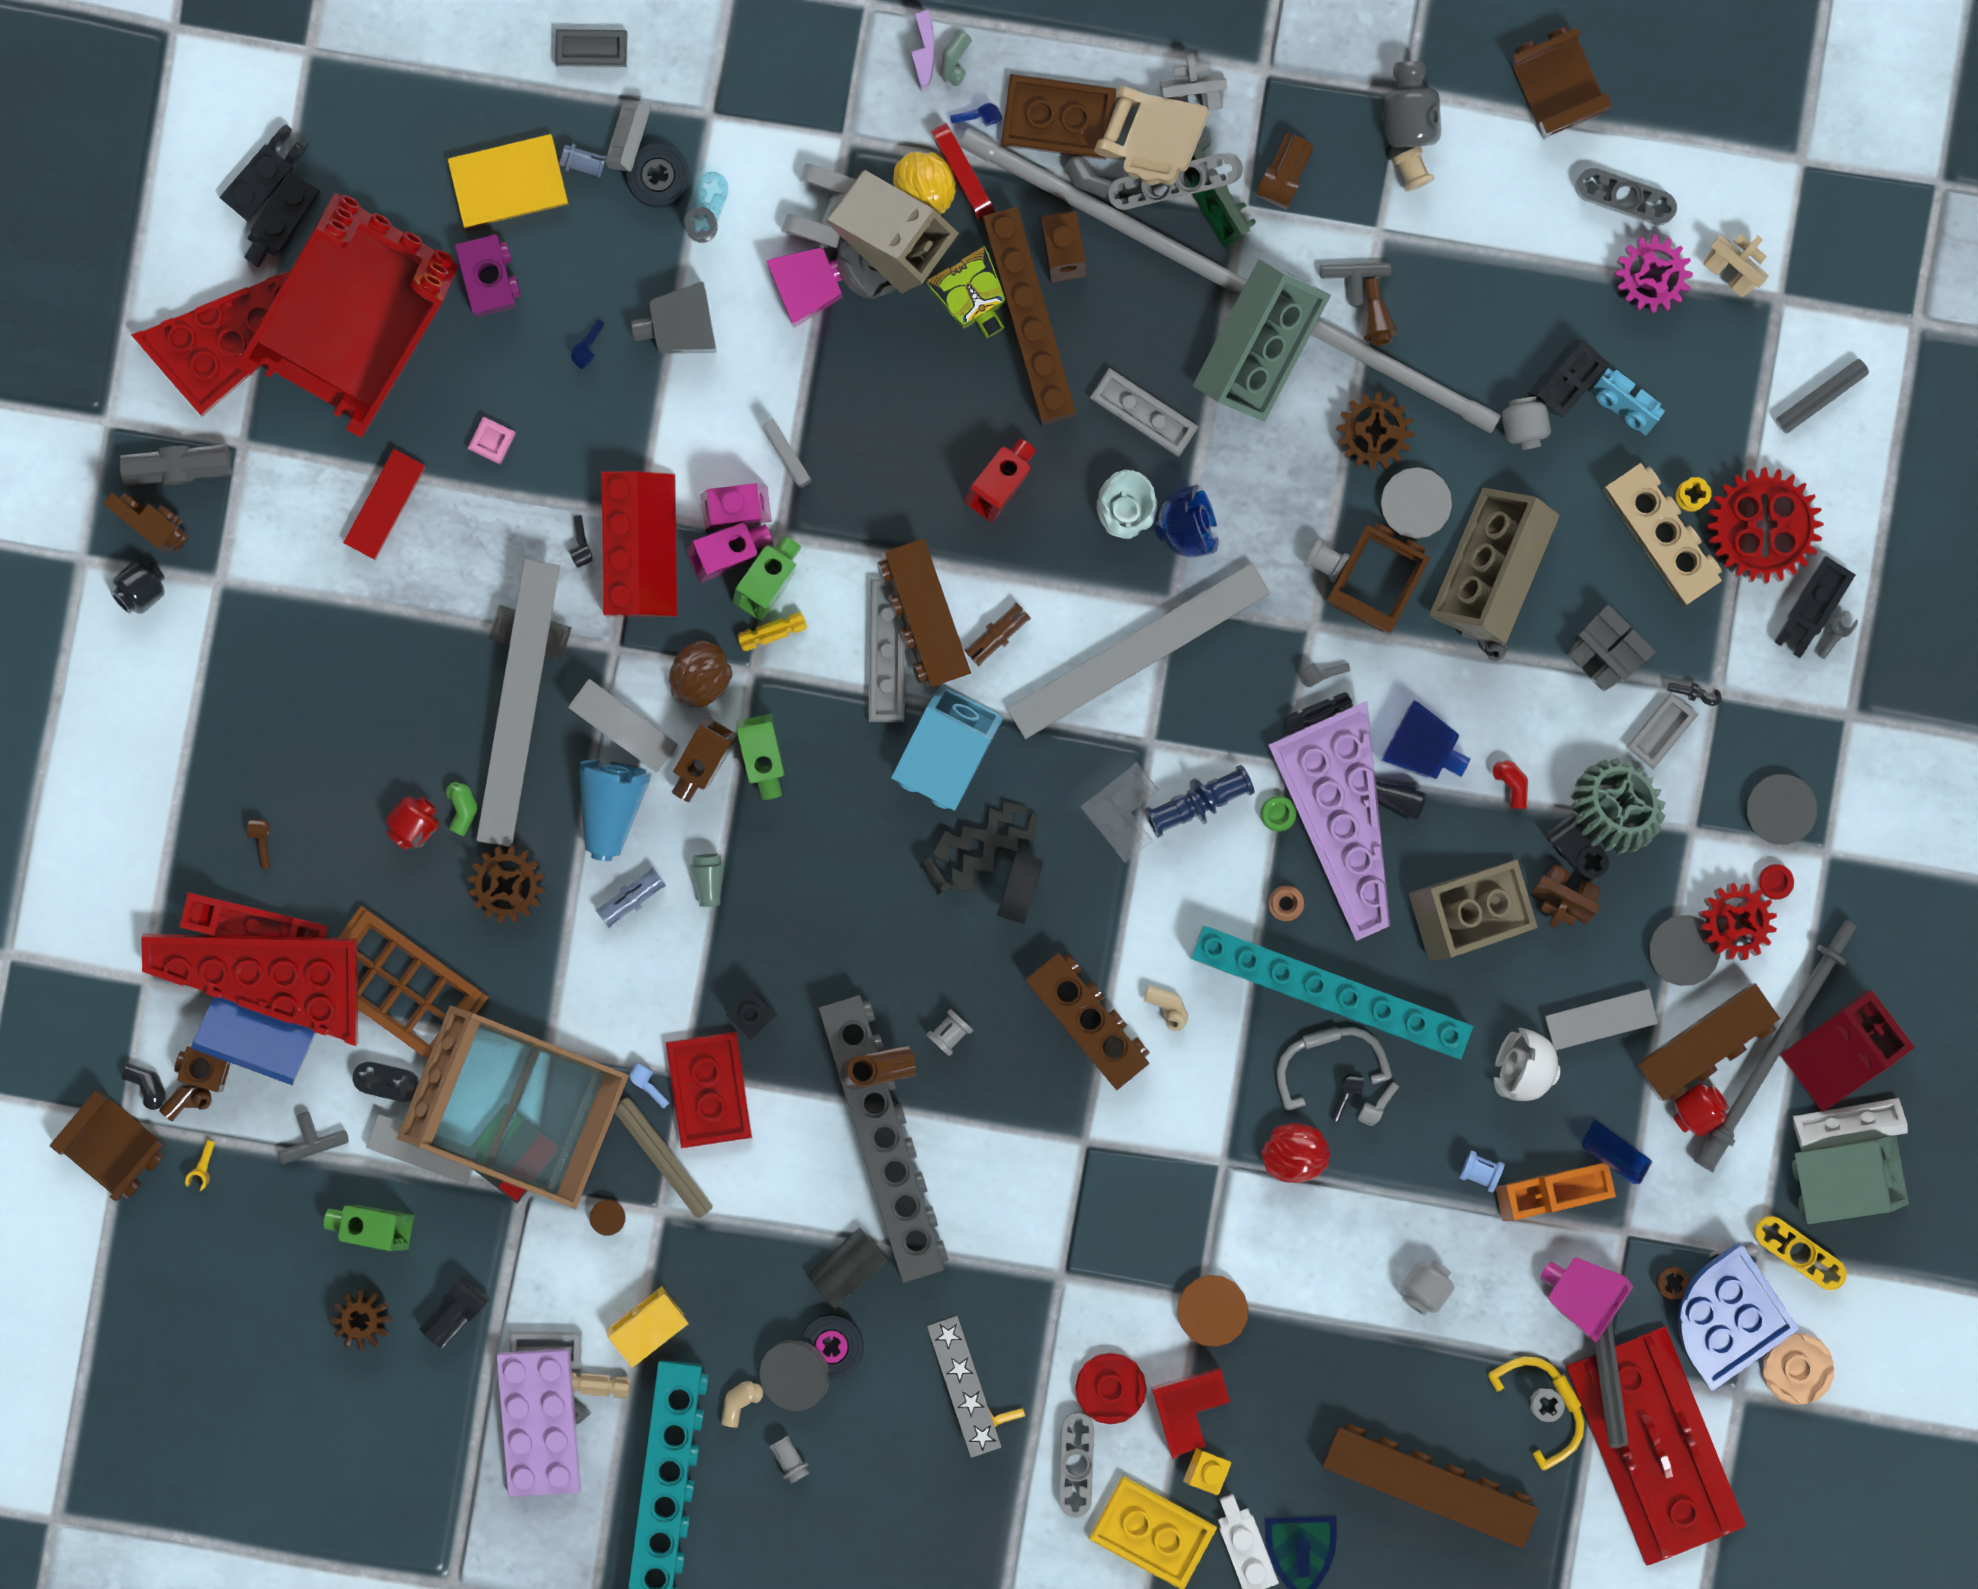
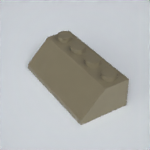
[1429,488,1560,644]

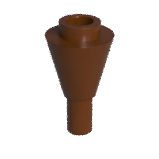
[1363,278,1398,346]

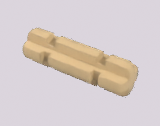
[572,1372,631,1398]

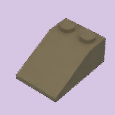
[1409,860,1538,962]

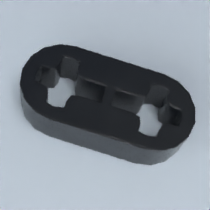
[352,1061,420,1102]

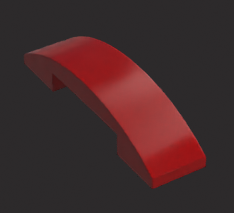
[179,892,328,938]

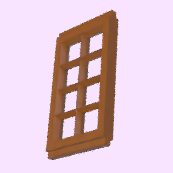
[338,906,489,1059]

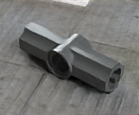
[120,444,232,487]

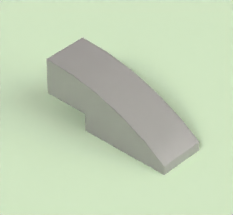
[568,679,678,773]

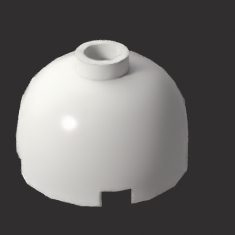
[1494,1028,1560,1101]

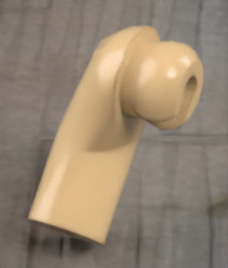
[721,1381,763,1428]

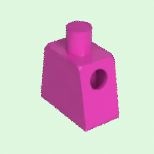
[766,248,843,327]
[700,483,772,530]
[686,522,773,583]
[1540,1257,1633,1343]

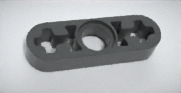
[1576,168,1677,225]

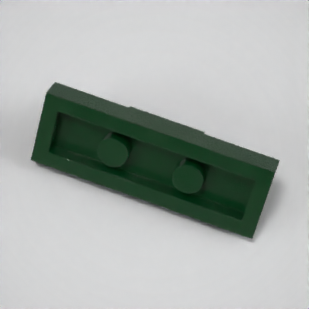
[1183,141,1256,248]

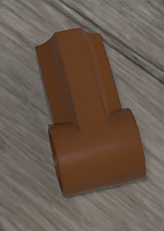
[1255,133,1314,210]
[840,1045,916,1089]

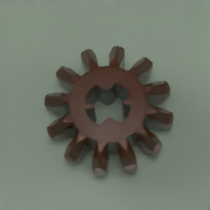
[330,1289,392,1351]

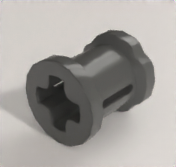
[685,207,718,243]

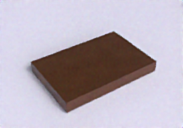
[1001,74,1116,160]

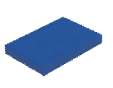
[191,997,316,1086]

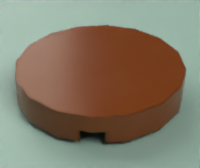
[1177,1275,1249,1347]

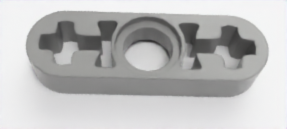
[1059,1412,1094,1518]

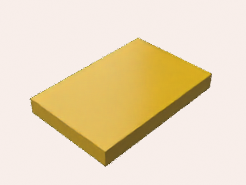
[448,134,569,229]
[1088,1475,1217,1589]

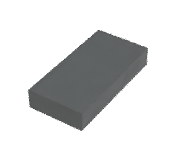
[555,29,628,68]

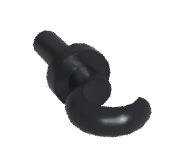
[1667,682,1722,706]

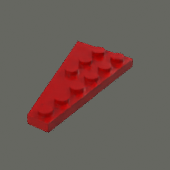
[131,270,290,417]
[141,934,359,1047]

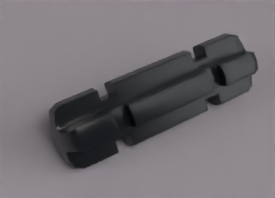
[1284,692,1353,734]

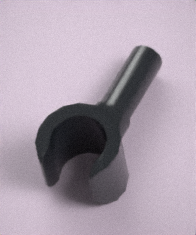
[569,515,593,568]
[1331,1074,1364,1122]

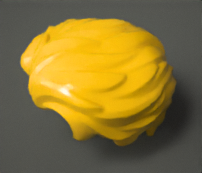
[893,151,956,215]

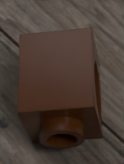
[174,1046,231,1093]

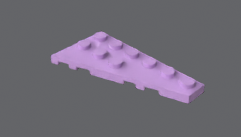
[1269,701,1390,941]

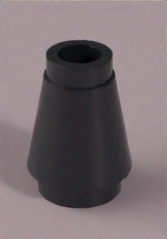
[1376,781,1426,820]

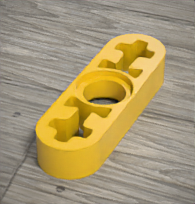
[1753,1216,1847,1290]

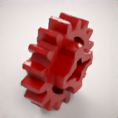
[1698,883,1777,961]

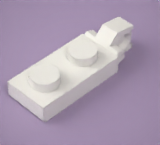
[1218,1494,1279,1589]

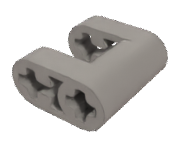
[781,163,856,252]

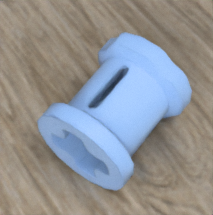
[1459,1150,1505,1193]

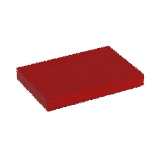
[665,1031,753,1148]

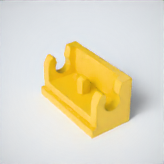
[606,1286,689,1368]

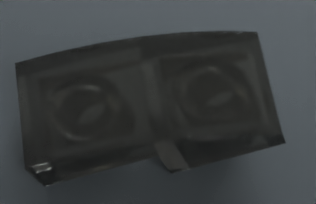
[488,604,572,661]

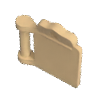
[1094,86,1209,185]

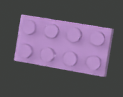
[497,1348,581,1497]

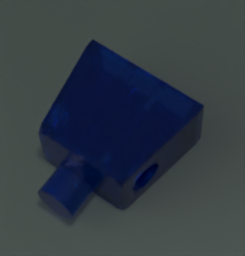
[1380,700,1471,780]

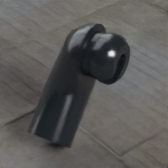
[122,1063,166,1110]

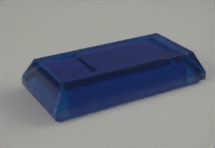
[1581,1120,1653,1184]

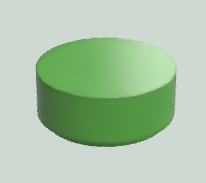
[1260,796,1296,832]

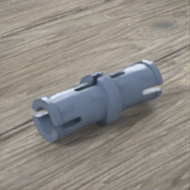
[596,867,666,928]

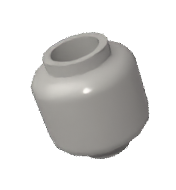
[1502,397,1551,450]
[1401,1260,1454,1315]

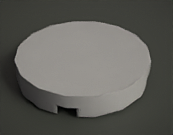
[1380,467,1452,539]

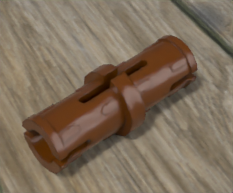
[964,602,1031,667]

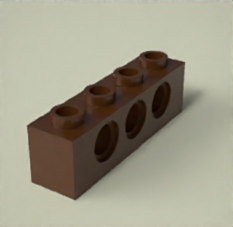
[1026,953,1150,1091]

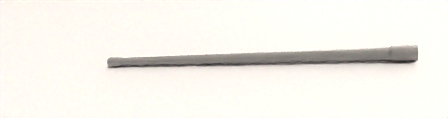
[959,127,1501,434]

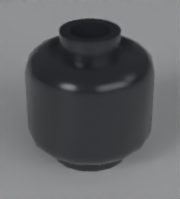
[111,561,165,614]

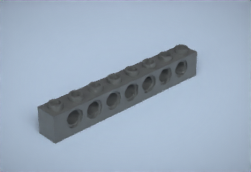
[819,995,949,1283]

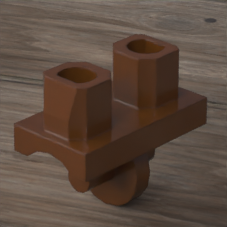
[1530,865,1600,929]

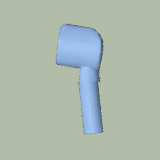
[630,1063,669,1108]

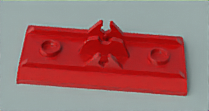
[1565,1326,1746,1566]

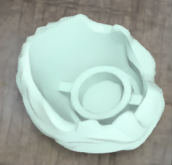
[1097,470,1157,539]

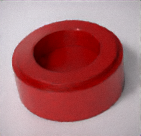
[1757,864,1794,900]

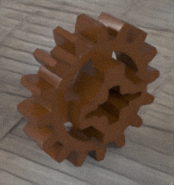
[1336,392,1414,471]
[468,845,546,923]

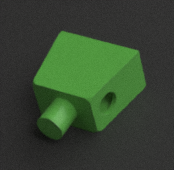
[732,536,801,622]
[737,713,785,800]
[324,1205,415,1251]

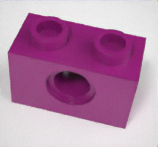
[455,234,521,318]

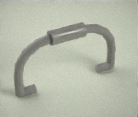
[1276,1025,1392,1110]

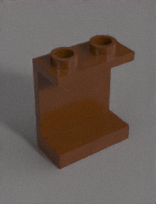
[1509,26,1612,139]
[49,1090,166,1201]

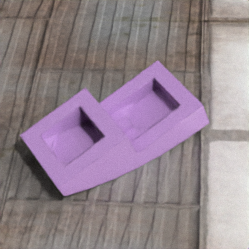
[911,10,935,91]

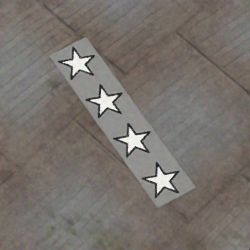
[927,1316,1001,1458]

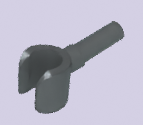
[1817,611,1858,660]
[1298,663,1350,687]

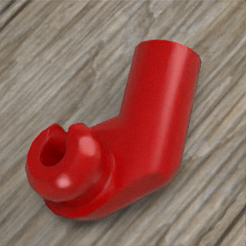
[1492,760,1528,809]

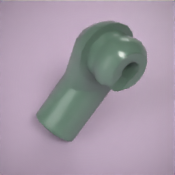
[940,31,972,86]

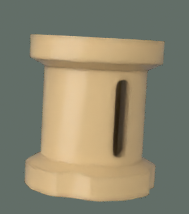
[1392,146,1435,192]

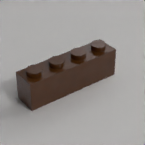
[877,538,971,689]
[1635,983,1781,1102]

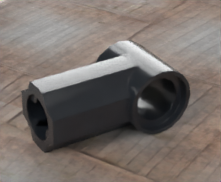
[419,1275,490,1349]

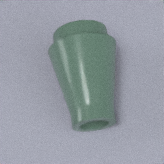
[689,854,725,907]

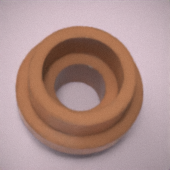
[1268,886,1304,921]

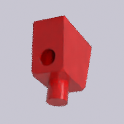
[964,438,1036,524]

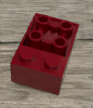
[1780,990,1915,1112]

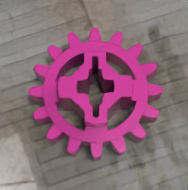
[1614,235,1693,314]

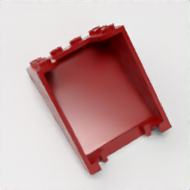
[236,193,459,438]

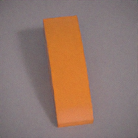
[1495,1162,1616,1221]

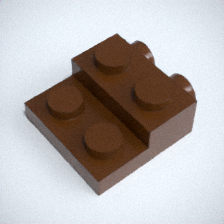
[103,492,190,554]

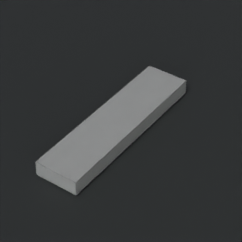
[869,579,905,723]

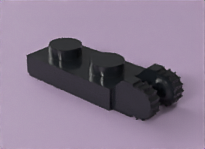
[219,124,309,222]
[1774,556,1856,658]

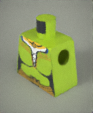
[926,246,1006,339]

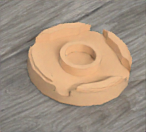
[1762,1333,1834,1405]

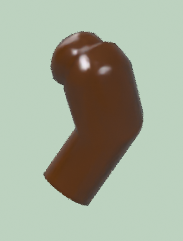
[159,1086,212,1122]

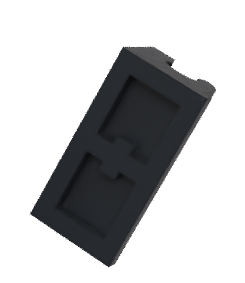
[1528,339,1609,418]

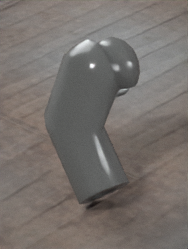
[1066,156,1111,198]

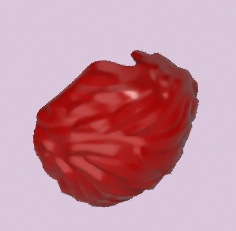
[1262,1123,1330,1183]

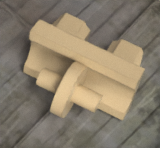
[1703,233,1769,297]

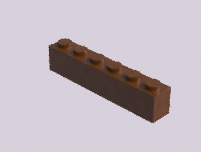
[983,207,1076,426]
[1321,1422,1539,1549]

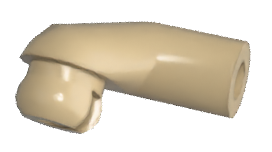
[1144,985,1188,1031]

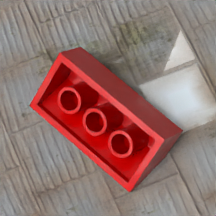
[601,471,678,618]

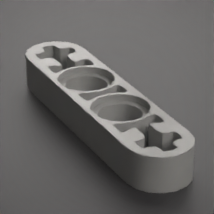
[1108,152,1243,210]

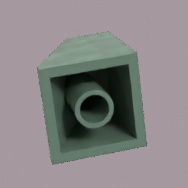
[1792,1135,1909,1224]

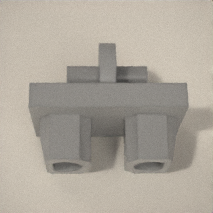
[1160,54,1227,110]

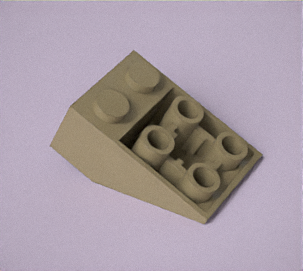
[826,170,959,294]

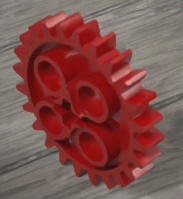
[1706,467,1824,584]

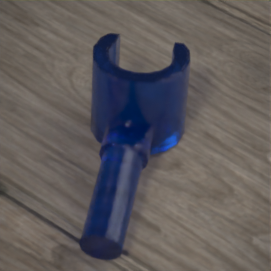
[950,103,1002,127]
[571,319,605,369]

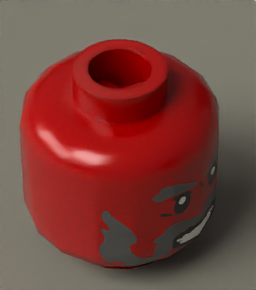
[386,796,439,850]

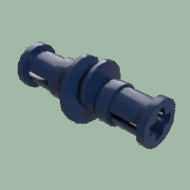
[1144,765,1255,838]

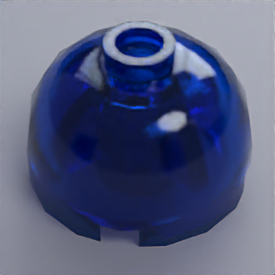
[1155,484,1219,558]

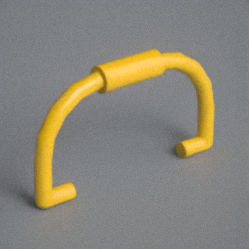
[1488,1356,1584,1471]

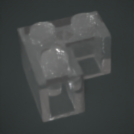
[1080,762,1159,864]

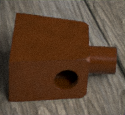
[1039,210,1086,283]
[671,717,738,802]

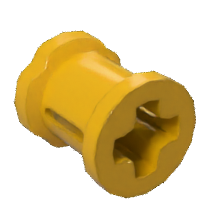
[1675,477,1711,512]

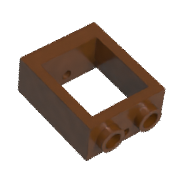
[1325,523,1431,636]

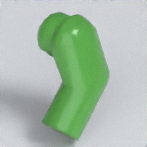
[446,782,477,837]

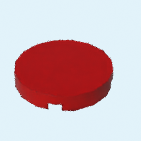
[1075,1352,1147,1425]

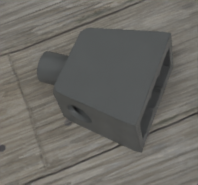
[631,282,717,354]

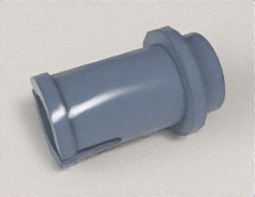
[559,144,606,178]

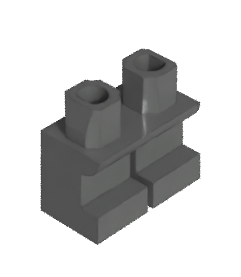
[1567,604,1656,692]

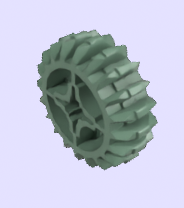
[1570,758,1666,854]

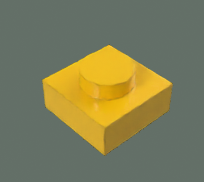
[1183,1448,1232,1495]

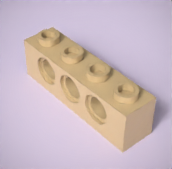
[1602,463,1722,607]

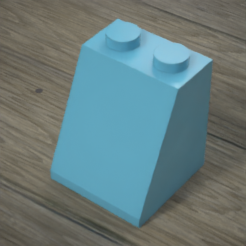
[891,684,1004,811]

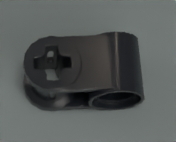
[1545,813,1609,881]

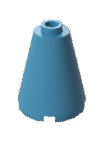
[579,760,651,861]

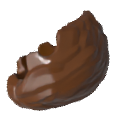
[668,641,733,708]

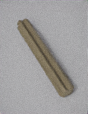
[615,1097,713,1218]

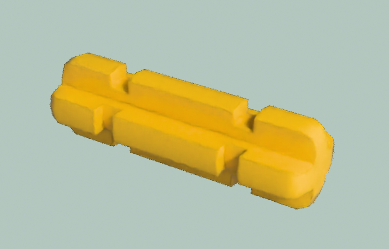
[738,612,807,651]

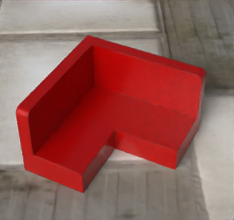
[1151,1367,1230,1459]

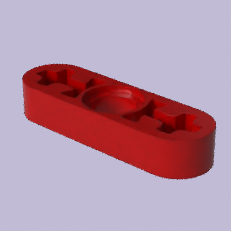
[930,122,995,221]

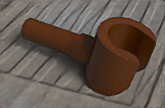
[247,818,270,869]

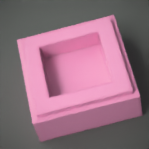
[468,417,516,465]

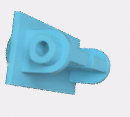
[1589,368,1665,436]

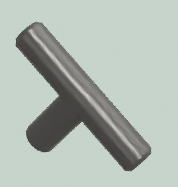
[1319,262,1391,307]
[278,1111,349,1164]

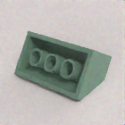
[1193,259,1331,422]

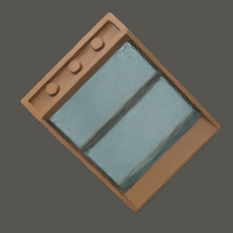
[396,1006,629,1209]

